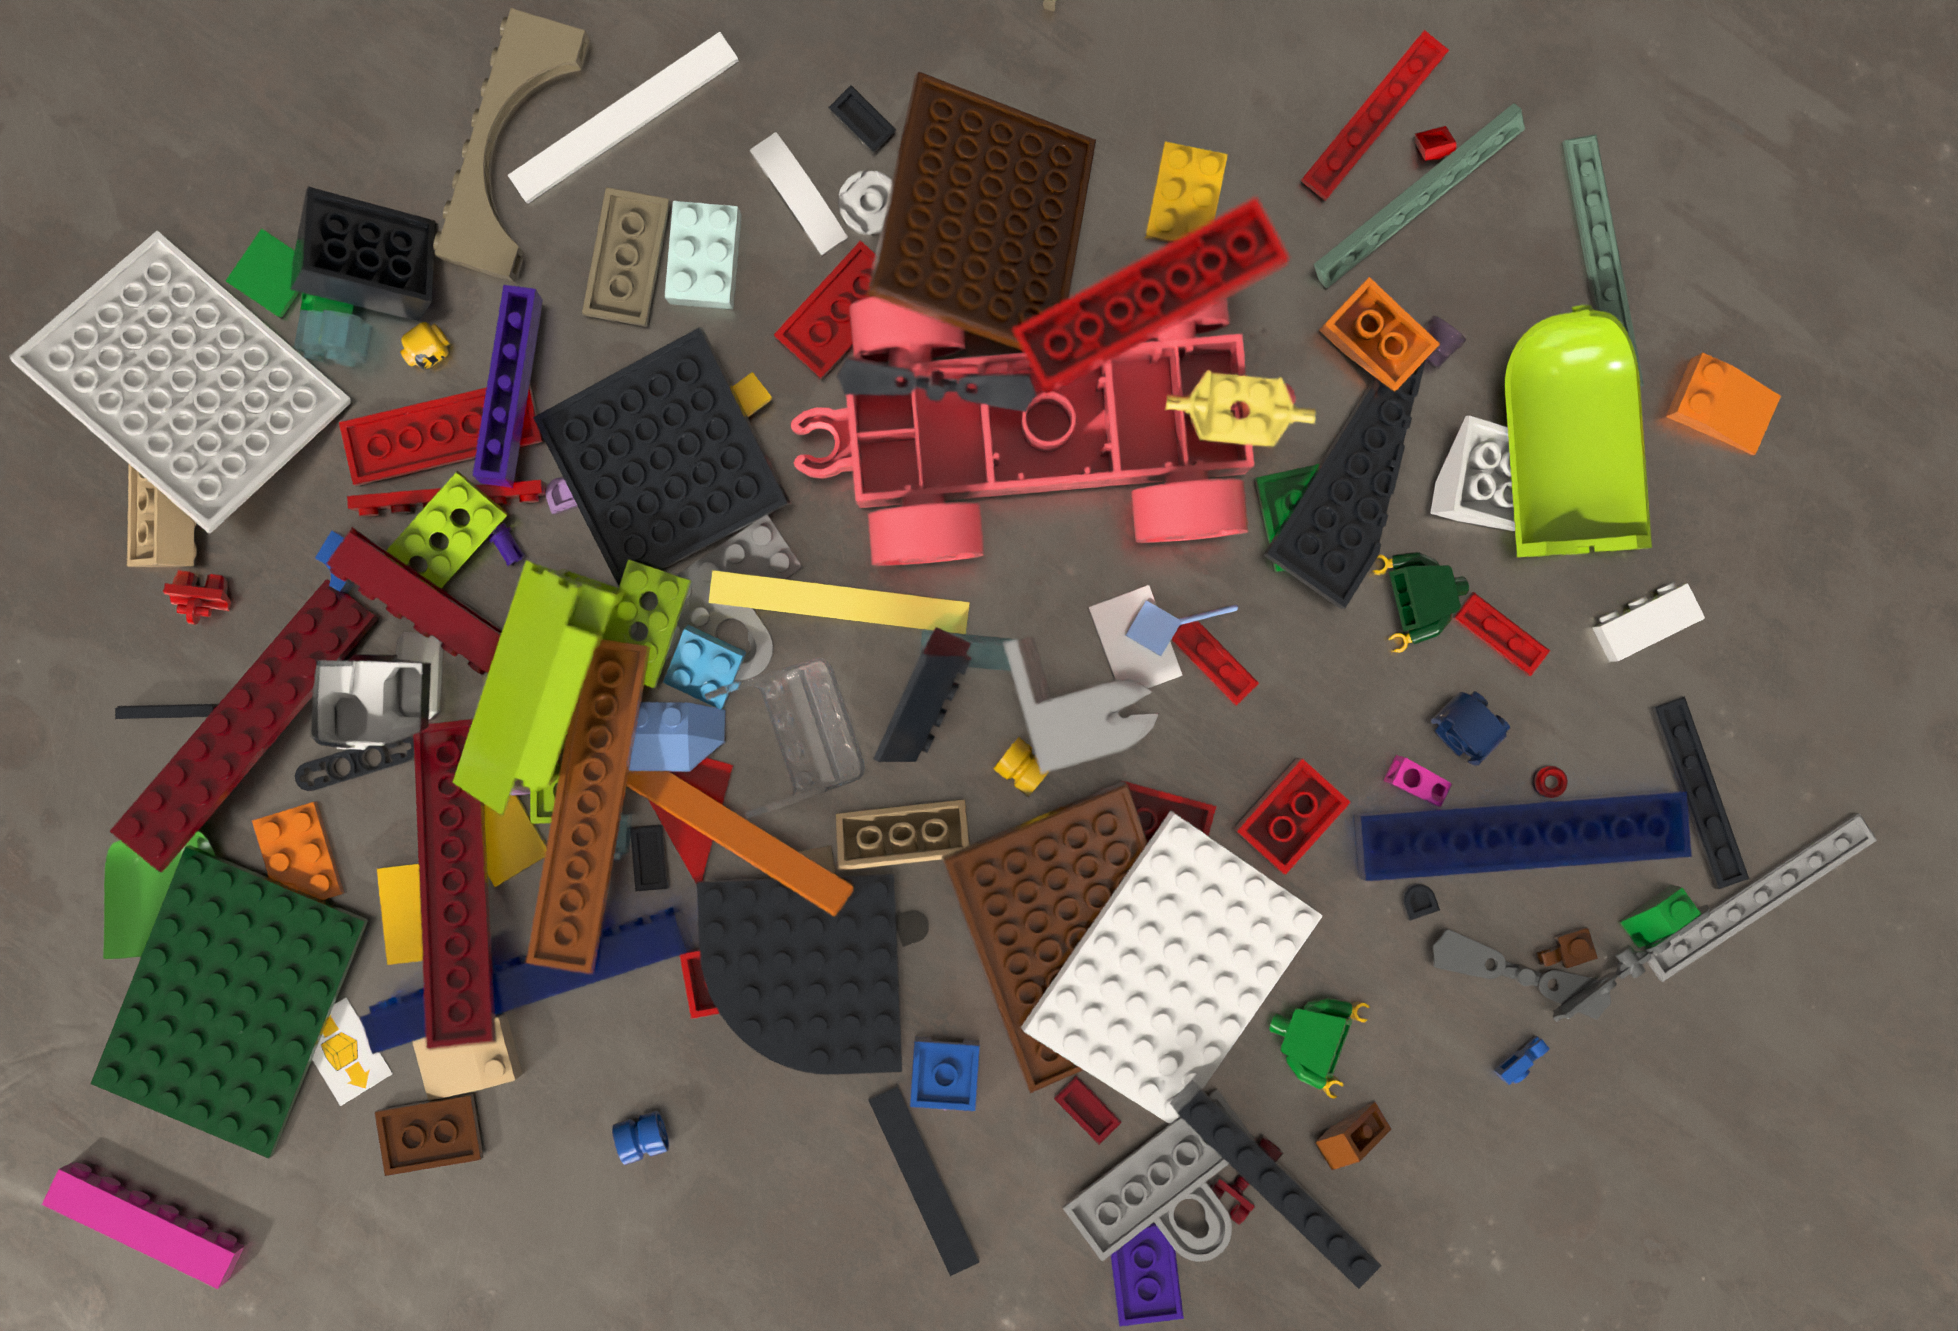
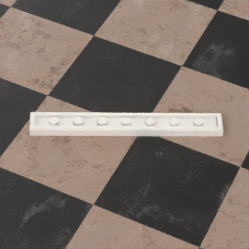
[508,32,739,204]

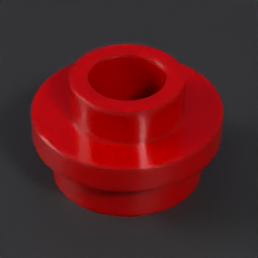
[1534,766,1568,798]

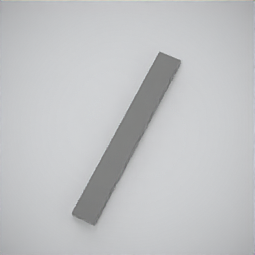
[1647,813,1877,982]

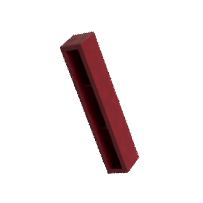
[326,527,503,675]

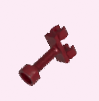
[1209,1136,1284,1225]

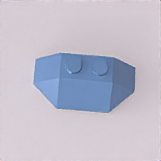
[629,702,726,772]

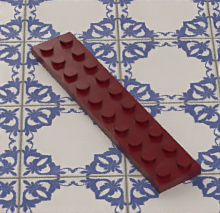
[109,579,378,873]
[413,719,496,1050]

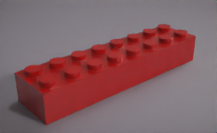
[1012,197,1289,395]

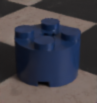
[1431,691,1510,766]

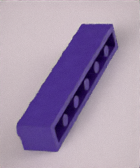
[472,285,543,488]

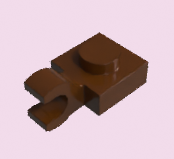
[1536,927,1598,968]

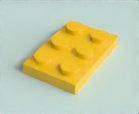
[1145,142,1228,243]

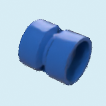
[612,1110,669,1165]

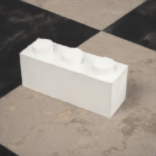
[1592,581,1705,662]

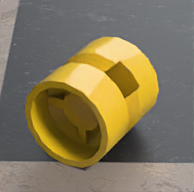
[993,737,1049,797]

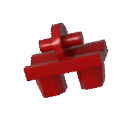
[163,570,231,625]

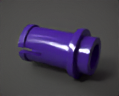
[488,523,525,566]

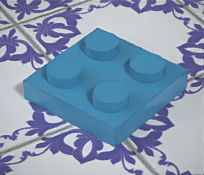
[663,625,746,710]

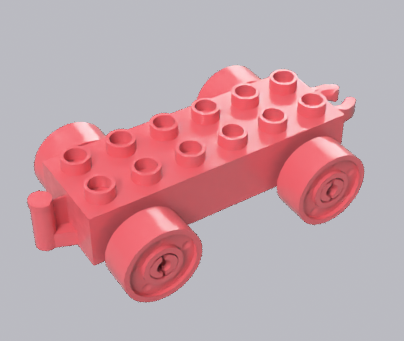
[791,297,1296,566]

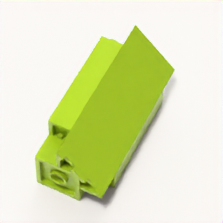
[453,560,625,815]

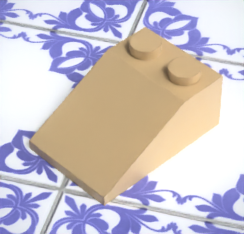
[411,1012,523,1101]

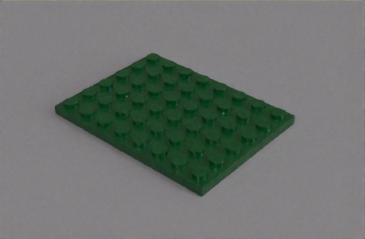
[90,845,368,1159]

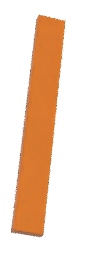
[626,771,854,916]

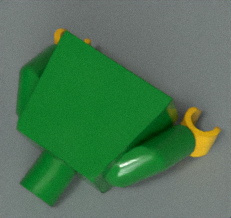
[1269,998,1370,1099]

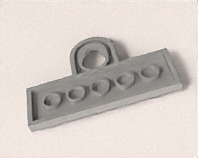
[631,515,803,680]
[1062,1089,1257,1262]

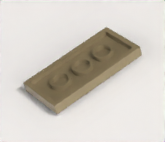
[582,187,671,327]

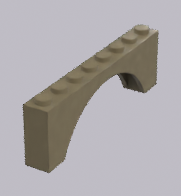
[433,8,590,282]

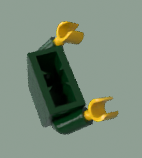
[1372,552,1469,652]

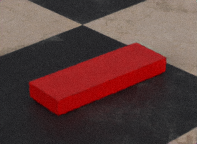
[1452,592,1550,676]
[1171,614,1259,706]

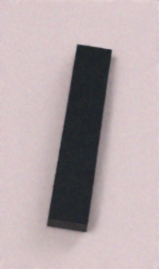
[1651,696,1749,889]
[868,1085,980,1276]

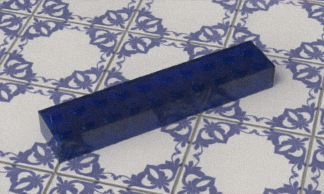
[1354,790,1692,881]
[360,907,694,1055]

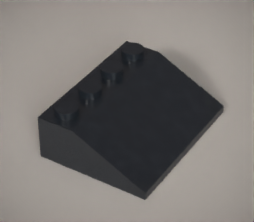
[290,186,436,321]

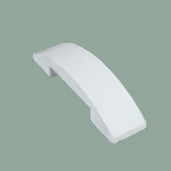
[750,132,848,256]

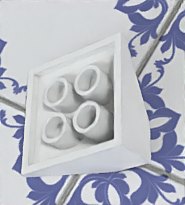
[1430,416,1515,531]

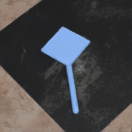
[1126,600,1238,656]

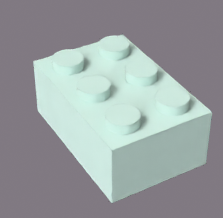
[665,201,742,310]

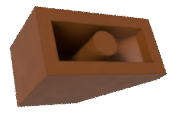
[1315,1102,1392,1170]

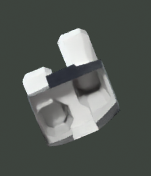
[311,632,443,750]

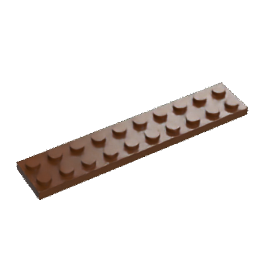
[526,639,650,974]

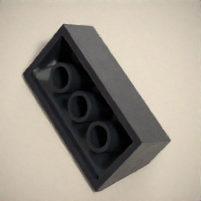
[873,627,972,762]

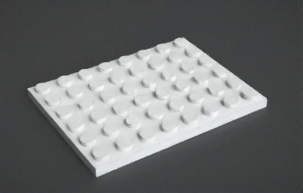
[10,231,351,534]
[1021,811,1323,1125]

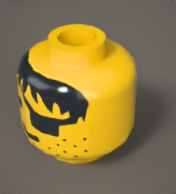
[400,322,450,370]

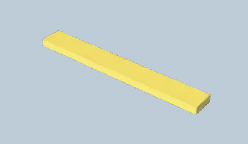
[708,570,970,634]

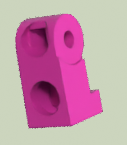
[1383,755,1452,808]

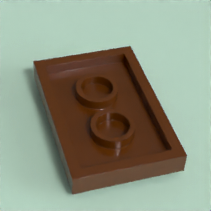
[374,1094,484,1176]

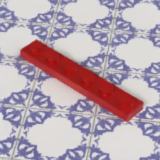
[1301,30,1449,201]
[347,480,547,517]

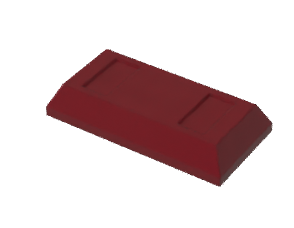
[1054,1076,1122,1145]

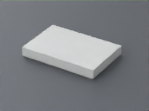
[1088,585,1182,688]

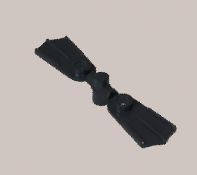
[837,357,1036,412]

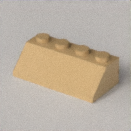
[127,464,197,567]
[836,799,970,871]

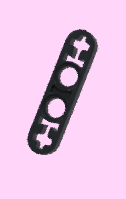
[295,736,414,791]

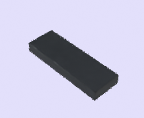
[115,704,218,719]

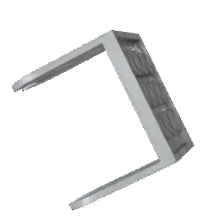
[1004,638,1159,773]

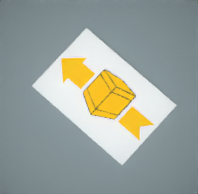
[312,998,393,1106]

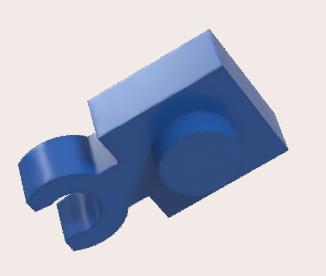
[1494,1036,1550,1085]

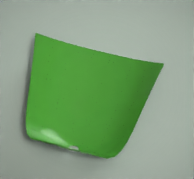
[103,831,215,959]

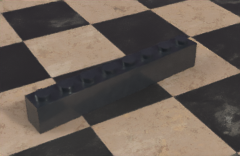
[1170,1080,1381,1289]

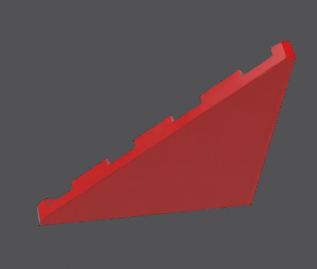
[648,758,734,884]

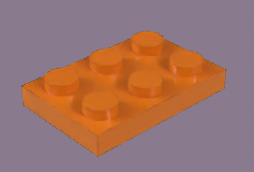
[252,801,344,900]

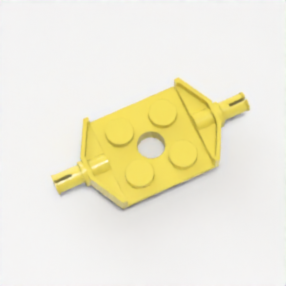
[1166,371,1316,447]

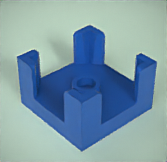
[910,1036,980,1111]

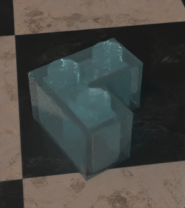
[294,310,373,367]

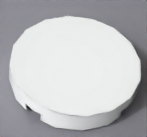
[838,170,892,236]

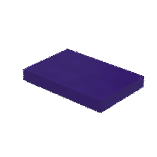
[1111,1222,1184,1327]

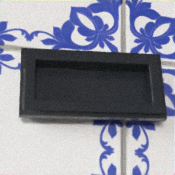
[828,85,896,152]
[630,825,668,892]

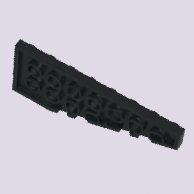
[1263,359,1426,609]

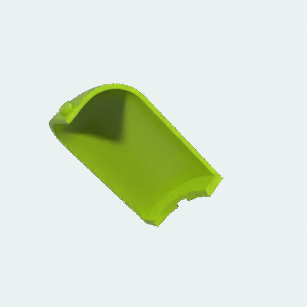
[1505,305,1652,557]

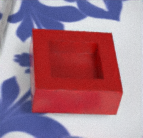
[1415,126,1456,161]

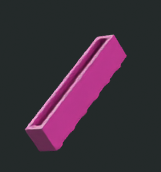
[41,1162,245,1289]

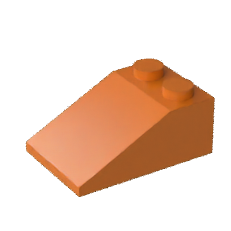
[1319,277,1440,392]
[1666,353,1781,455]

